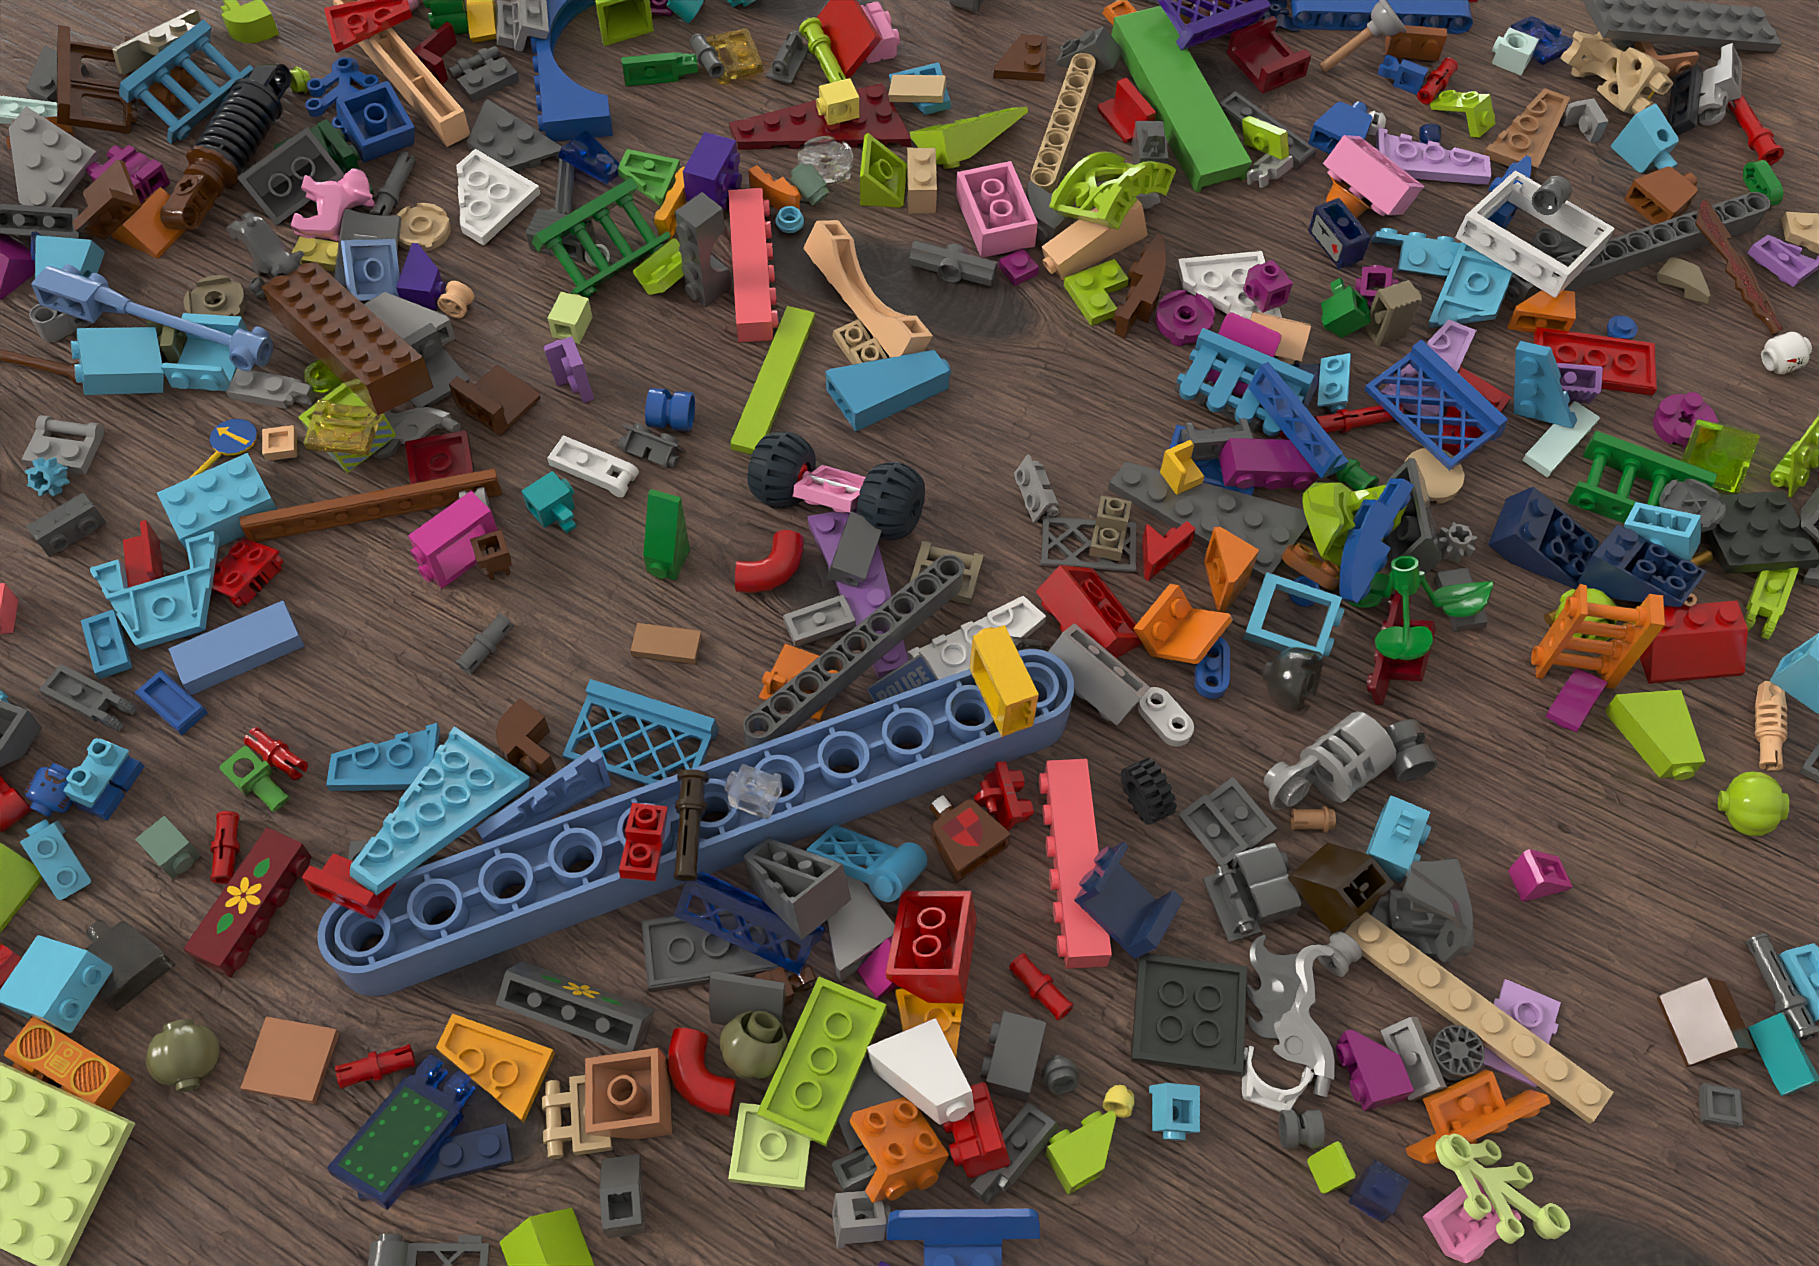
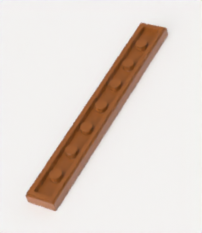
[240,468,502,542]

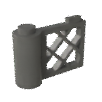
[367,1234,490,1266]

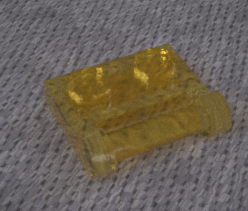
[706,28,763,85]
[303,399,384,456]

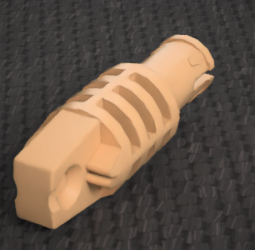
[1755,681,1787,771]

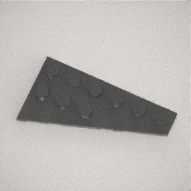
[1108,462,1309,581]

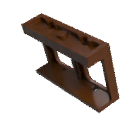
[57,25,137,134]

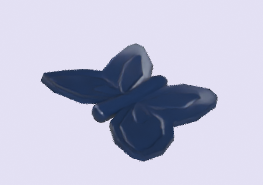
[1262,0,1300,32]

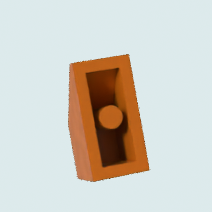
[1507,290,1576,333]

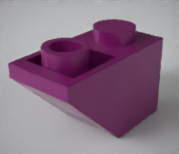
[1336,1029,1414,1112]

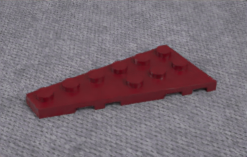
[729,83,911,150]

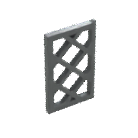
[1040,516,1137,572]

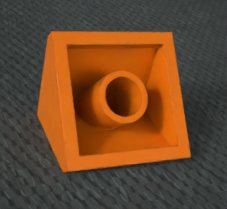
[111,187,185,259]
[1204,527,1259,613]

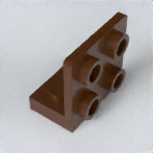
[72,159,142,240]
[449,365,541,436]

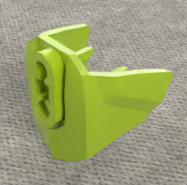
[1303,483,1407,568]

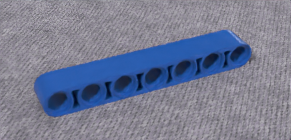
[1291,0,1473,34]

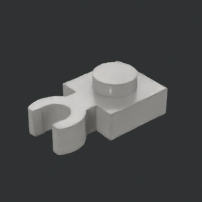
[1246,154,1293,188]

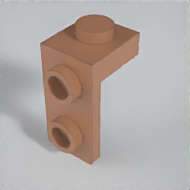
[1634,41,1699,78]

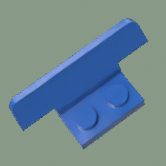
[886,1209,1040,1266]

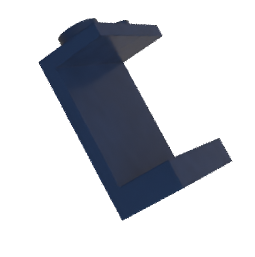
[1074,841,1184,959]

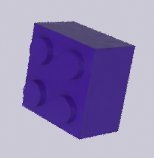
[682,132,742,212]

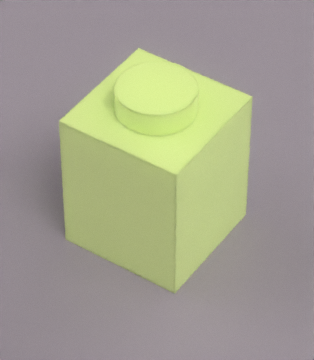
[548,292,593,344]

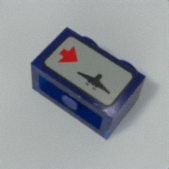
[1308,198,1371,269]

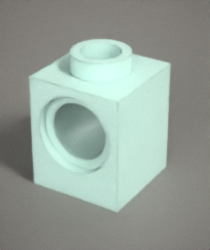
[1492,27,1539,75]

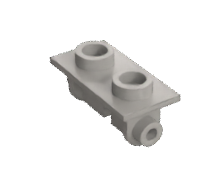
[1014,454,1060,523]

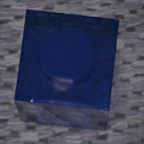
[1348,1160,1410,1223]

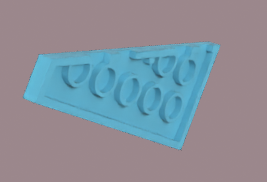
[350,726,530,895]

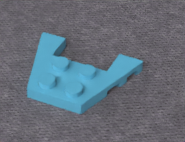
[90,531,219,650]

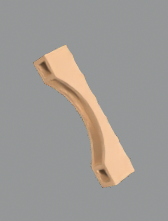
[803,220,933,358]

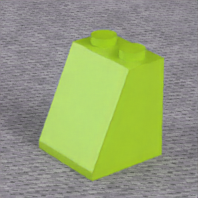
[595,0,654,46]

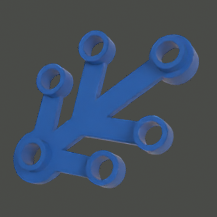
[305,57,380,141]

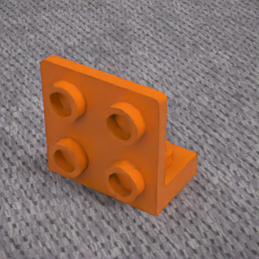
[1133,584,1233,664]

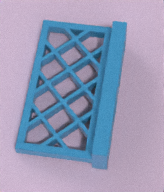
[562,679,719,785]

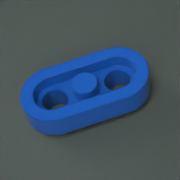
[1195,637,1230,699]

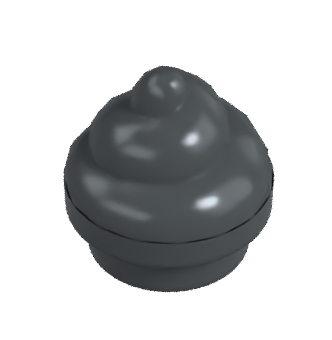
[1042,1055,1079,1094]

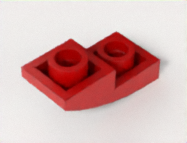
[619,803,668,882]

